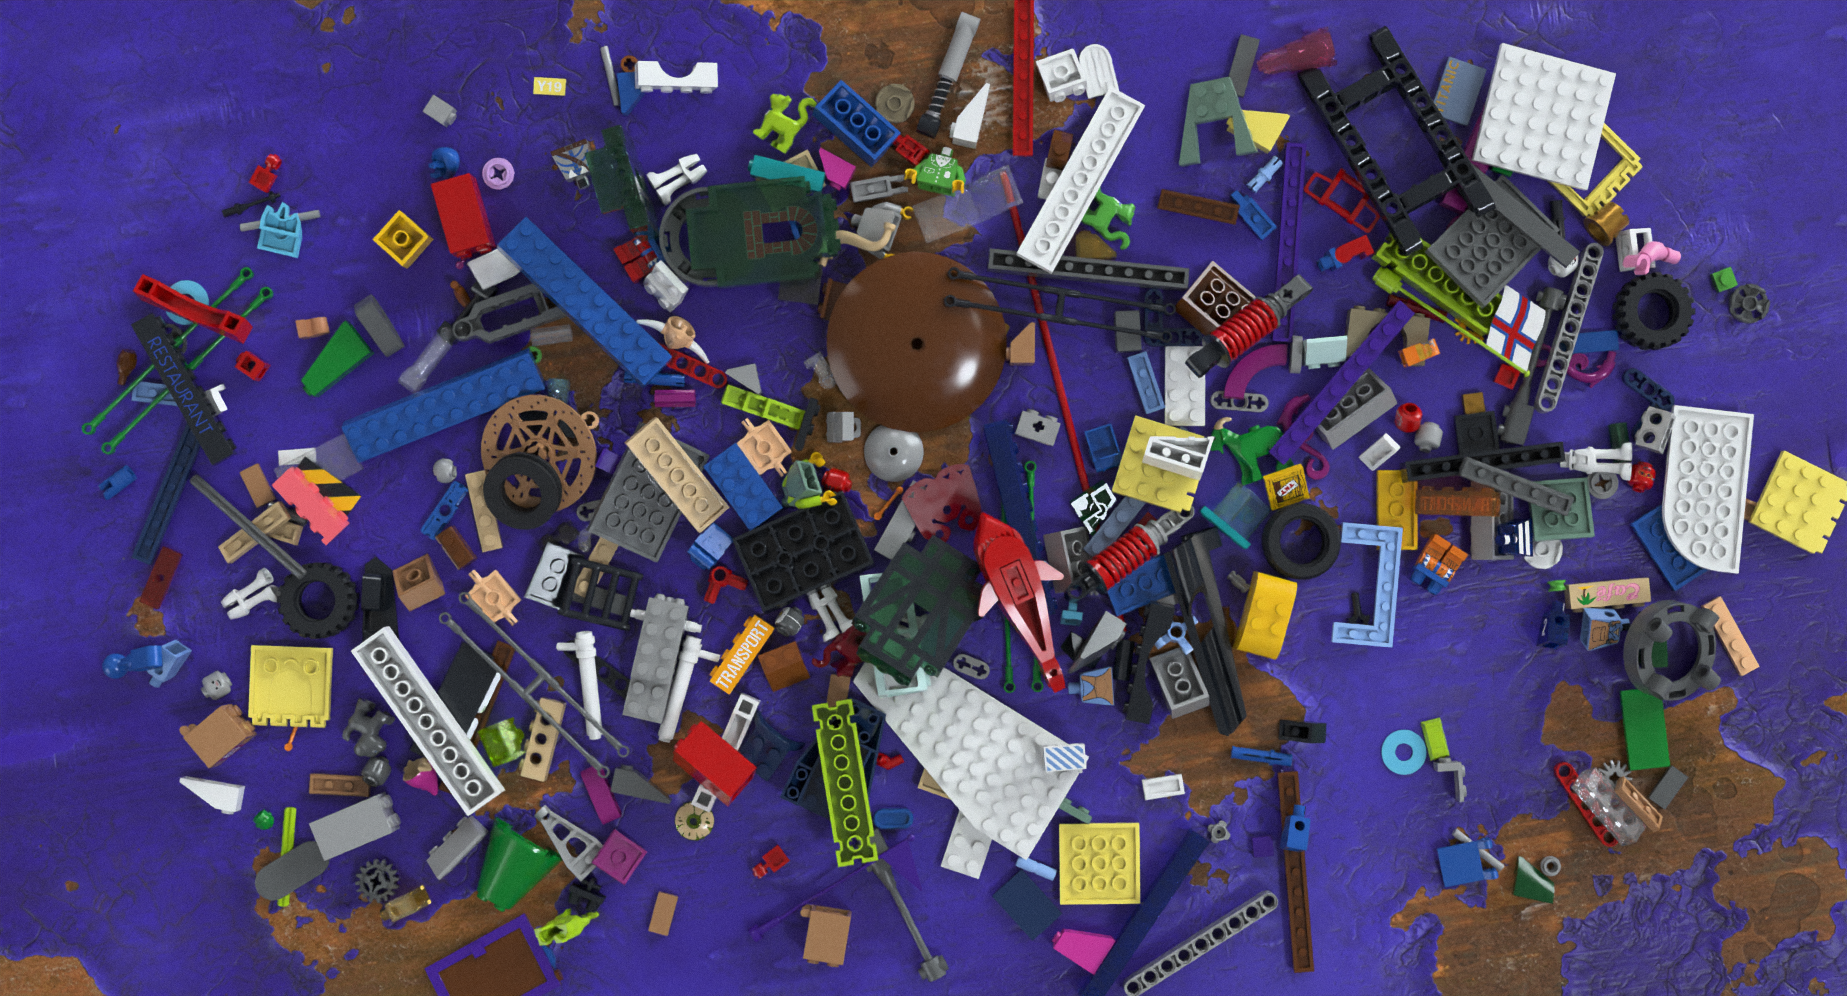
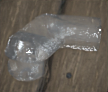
[578,526,593,552]

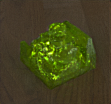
[477,717,526,768]

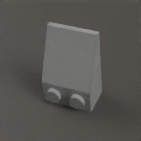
[1149,647,1209,719]

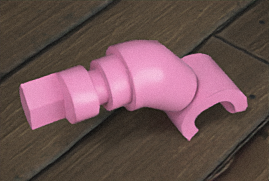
[1623,241,1681,275]

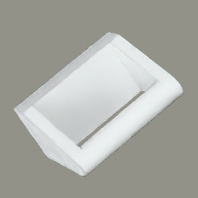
[1616,228,1656,272]

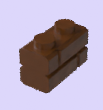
[435,526,478,570]

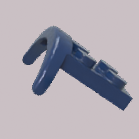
[739,710,805,781]

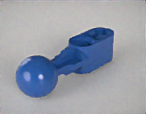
[102,645,163,679]

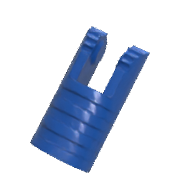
[98,465,137,500]

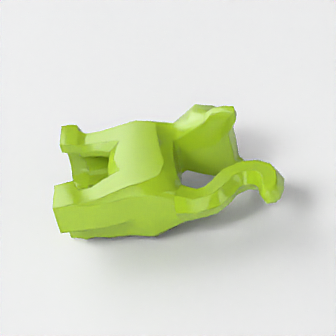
[753,94,817,154]
[534,908,599,946]

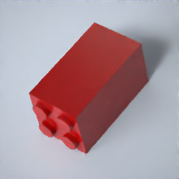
[431,173,496,260]
[673,721,757,807]

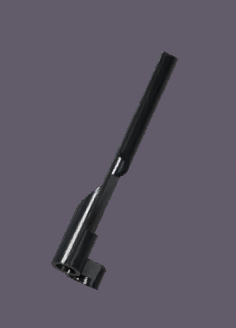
[1164,526,1247,736]

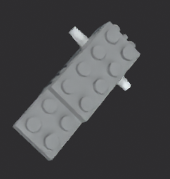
[622,593,702,724]

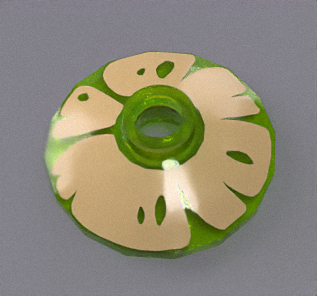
[675,801,714,841]

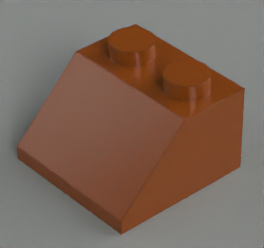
[758,641,811,692]

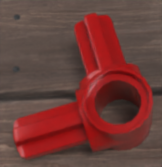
[704,566,748,604]

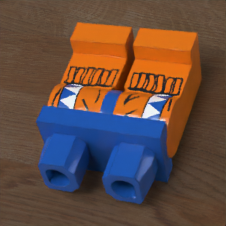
[1410,534,1469,595]

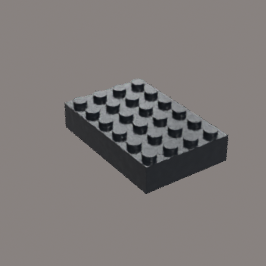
[732,491,876,614]

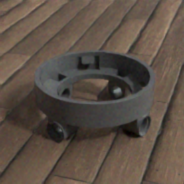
[659,187,755,287]
[1623,600,1721,701]

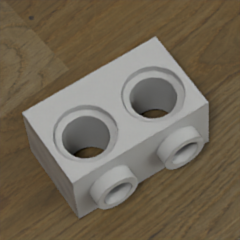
[1635,406,1676,454]

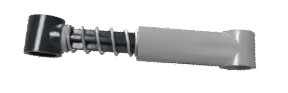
[916,12,981,139]

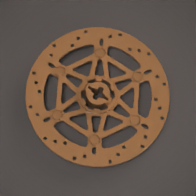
[481,395,597,511]

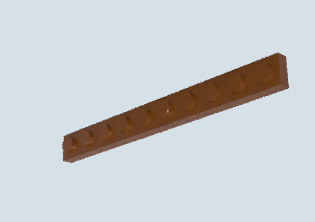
[1277,771,1314,973]

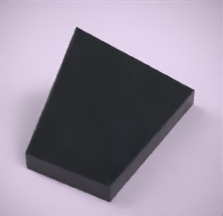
[1060,630,1103,669]

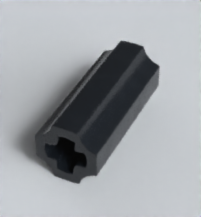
[1112,639,1135,681]

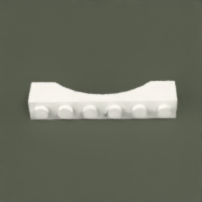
[691,693,761,812]

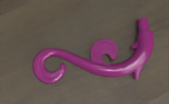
[1536,343,1616,388]
[1276,393,1330,480]

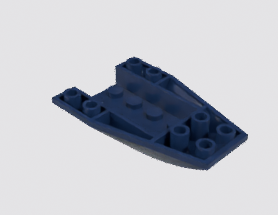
[780,697,886,820]

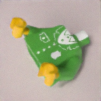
[904,147,966,197]

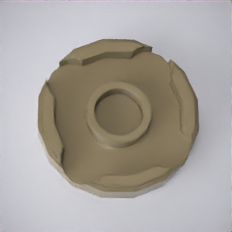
[875,84,915,124]

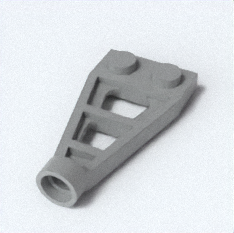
[534,805,603,881]

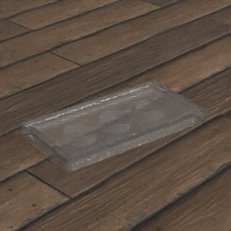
[273,434,364,505]

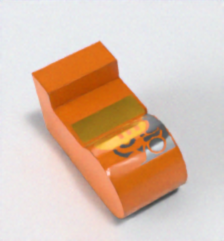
[1398,338,1440,368]

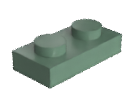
[1059,797,1092,824]

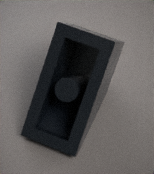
[1279,719,1327,743]

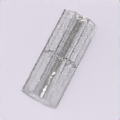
[530,324,573,347]

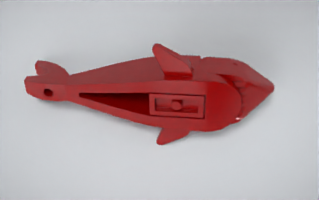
[973,512,1065,693]

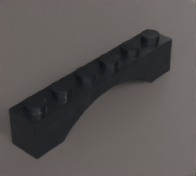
[1122,600,1175,724]

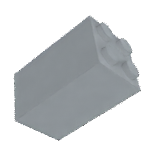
[309,792,401,861]

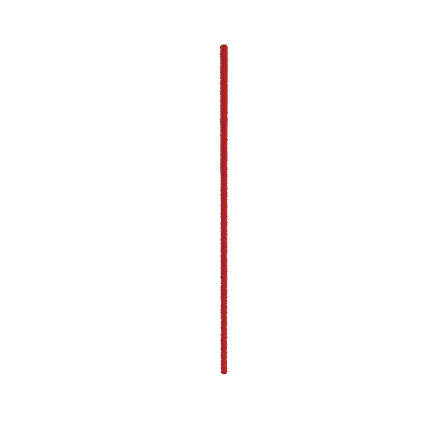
[999,169,1127,632]

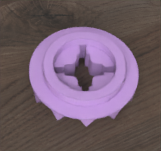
[482,158,515,190]

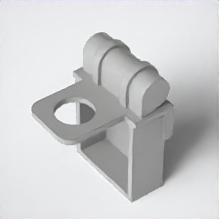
[826,412,861,443]

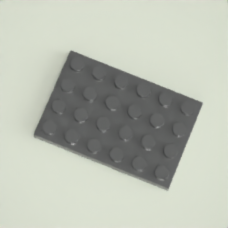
[1425,174,1560,309]
[586,421,710,563]

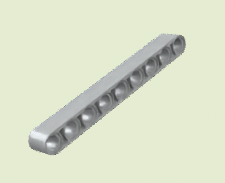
[1534,243,1604,414]
[1123,890,1278,996]

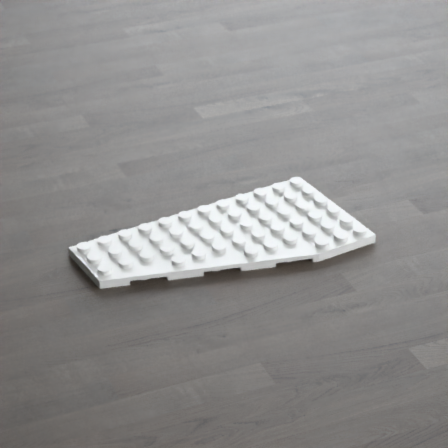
[853,638,1089,860]

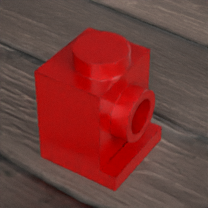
[235,351,271,382]

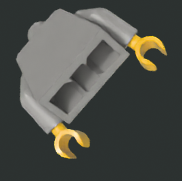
[851,202,913,259]

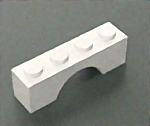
[635,61,718,94]

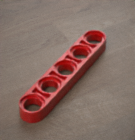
[659,343,728,389]
[1554,762,1619,847]

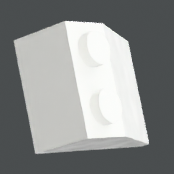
[950,83,990,149]

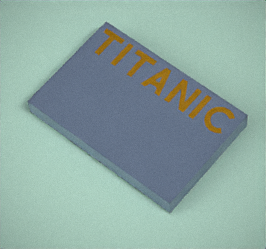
[1433,57,1487,127]

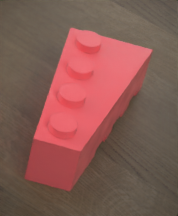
[272,466,350,545]

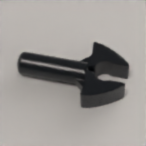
[1347,592,1370,625]

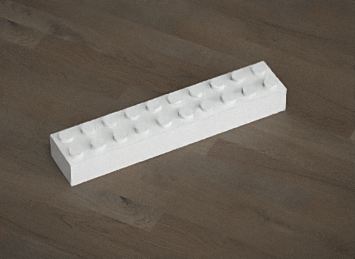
[351,626,505,816]

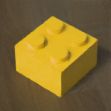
[373,210,434,269]

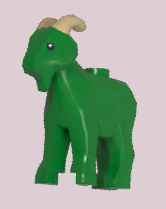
[1210,417,1294,486]

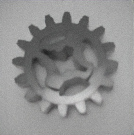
[355,858,400,903]

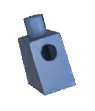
[147,640,192,688]

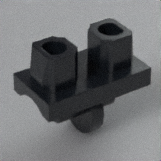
[568,877,607,913]

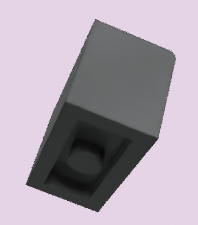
[1113,310,1142,353]

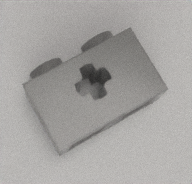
[1015,409,1061,447]

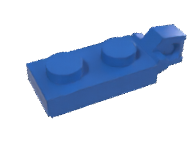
[1229,190,1277,241]

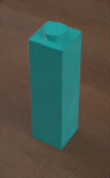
[748,155,826,195]

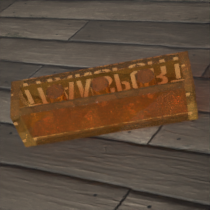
[1415,486,1501,517]

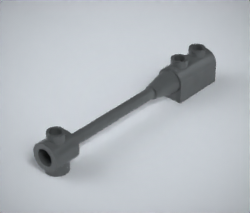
[1497,287,1567,447]
[854,827,949,982]

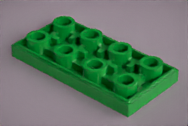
[1619,689,1670,771]

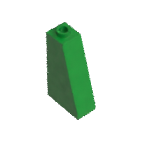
[301,320,375,397]

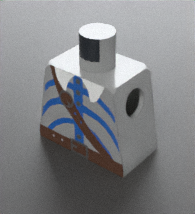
[550,139,595,190]

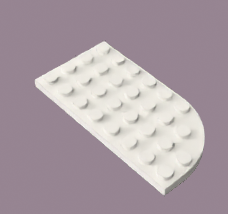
[1662,405,1754,574]

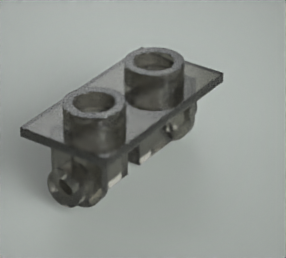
[538,520,580,551]

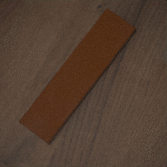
[1157,189,1240,225]

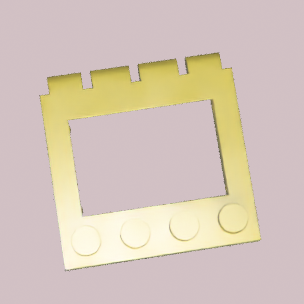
[1548,123,1643,217]

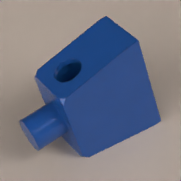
[1280,805,1311,852]

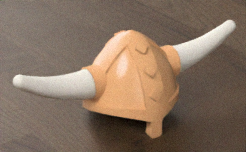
[636,316,709,364]

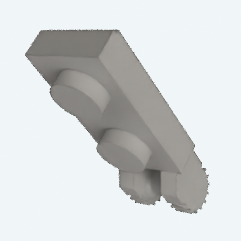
[850,175,908,203]

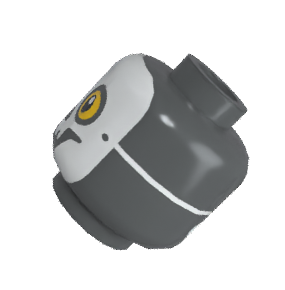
[775,606,804,637]

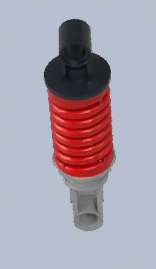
[1064,506,1194,603]

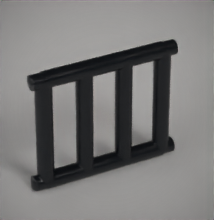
[557,557,643,631]

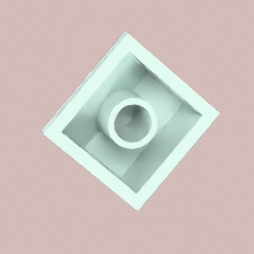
[1302,336,1347,369]

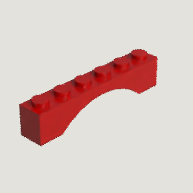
[133,274,253,344]

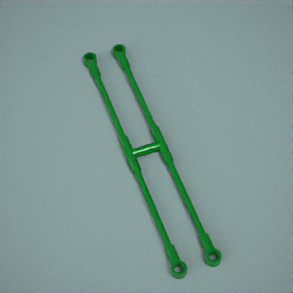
[82,267,274,455]
[996,461,1044,693]

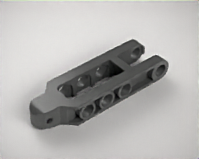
[453,283,567,344]

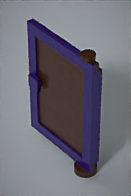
[425,914,564,996]

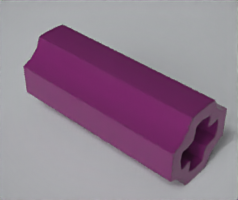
[654,390,696,408]

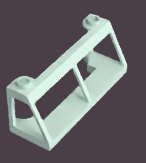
[860,572,931,699]

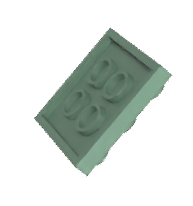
[1528,477,1595,542]

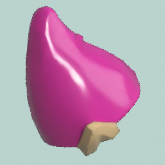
[403,757,438,796]

